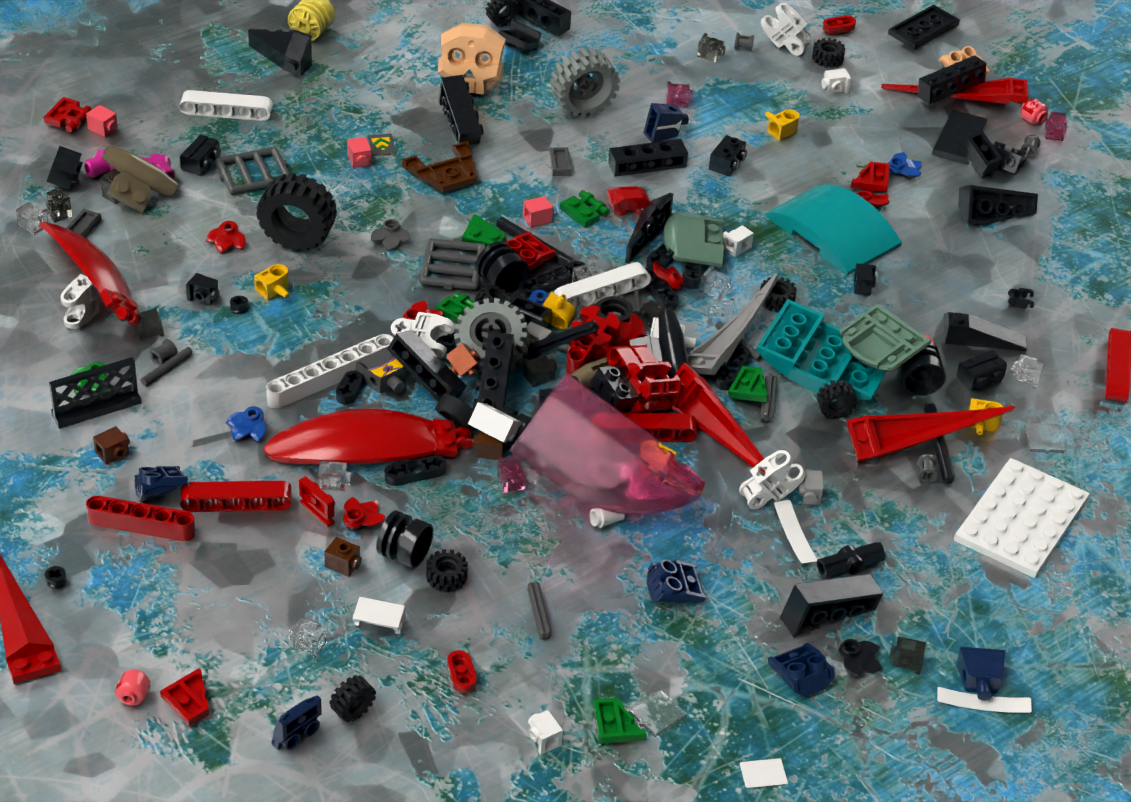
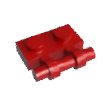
[43,97,91,132]

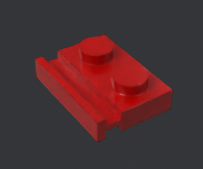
[299,476,335,527]

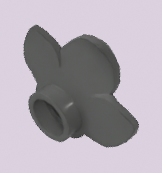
[371,219,410,250]

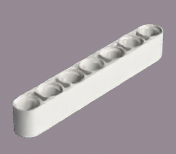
[266,334,393,409]

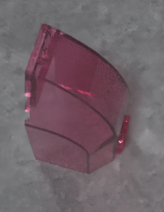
[509,372,706,515]

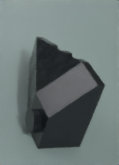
[248,29,312,76]

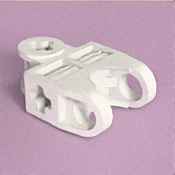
[761,3,811,56]
[61,274,102,329]
[391,312,455,359]
[739,450,805,510]

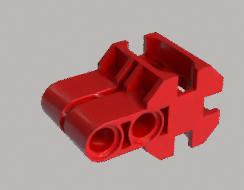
[565,305,620,383]
[606,345,681,412]

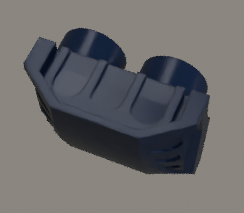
[134,466,188,501]
[646,559,706,603]
[768,643,835,697]
[271,695,322,750]

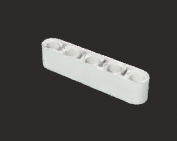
[179,90,273,121]
[554,262,651,310]

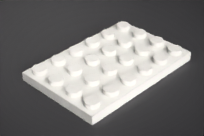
[954,458,1090,578]

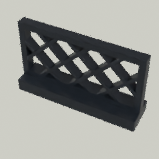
[49,357,141,429]

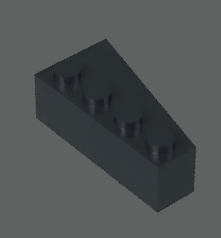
[438,75,484,145]
[780,574,884,637]

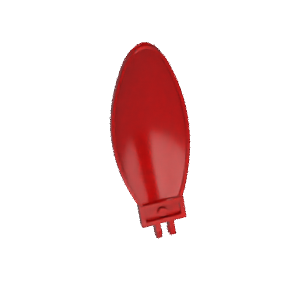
[38,221,141,326]
[263,409,473,464]

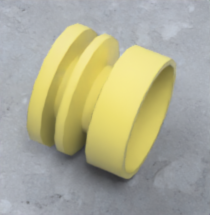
[288,0,335,41]

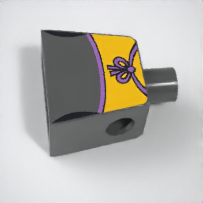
[356,347,405,393]

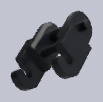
[1008,288,1034,309]

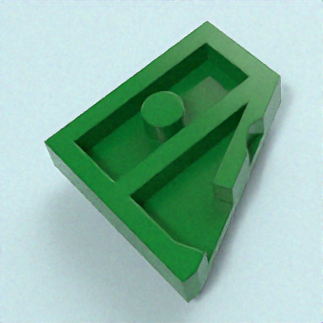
[462,215,505,247]
[728,366,768,402]
[593,698,647,744]

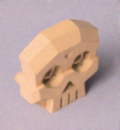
[438,22,506,94]

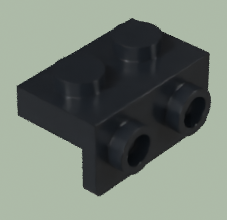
[498,20,541,52]
[992,141,1027,173]

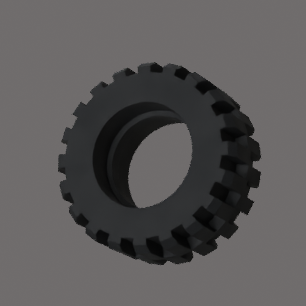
[256,173,337,251]

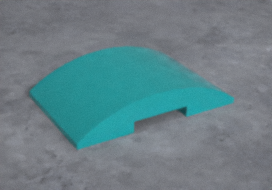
[765,184,902,275]
[756,299,888,401]

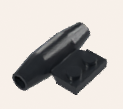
[629,310,689,379]

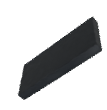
[888,5,960,49]
[932,110,988,164]

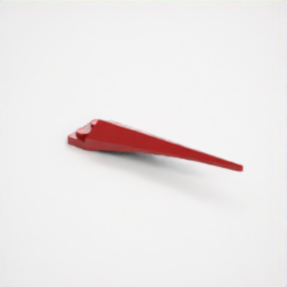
[881,78,1029,104]
[667,363,766,474]
[846,406,1015,462]
[0,555,62,684]

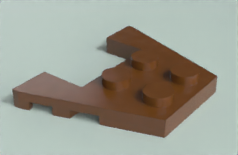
[401,141,477,193]

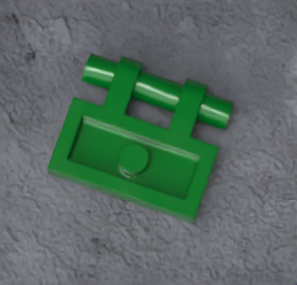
[559,190,610,228]
[436,292,474,324]

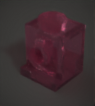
[666,81,693,108]
[1045,112,1067,141]
[497,455,526,493]

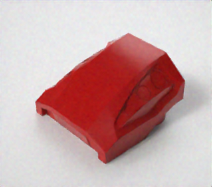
[606,186,651,216]
[506,232,556,271]

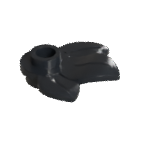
[838,639,881,676]

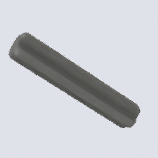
[760,373,777,422]
[527,582,552,639]

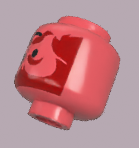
[1021,99,1048,125]
[115,670,151,706]

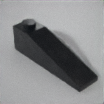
[958,185,1038,225]
[625,193,674,264]
[944,312,1027,351]

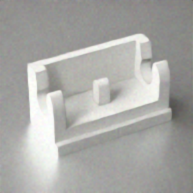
[468,402,522,443]
[352,596,406,634]

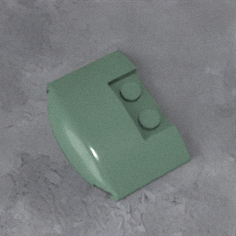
[663,211,724,267]
[840,303,931,371]

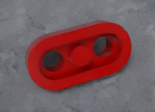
[822,15,856,35]
[447,650,476,693]

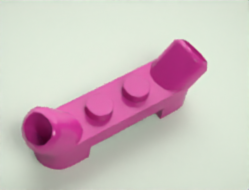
[84,149,175,179]

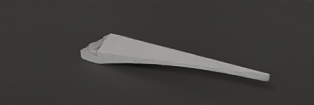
[687,273,779,375]

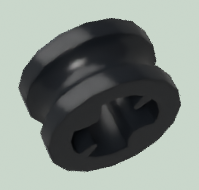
[230,296,249,314]
[45,566,67,589]

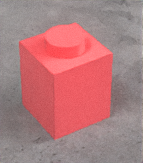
[86,105,118,137]
[347,137,372,168]
[523,196,554,228]

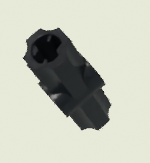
[816,542,886,578]

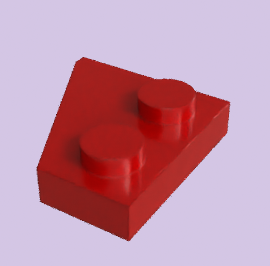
[851,161,889,192]
[160,668,209,726]

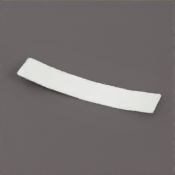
[774,500,817,564]
[937,687,1032,713]

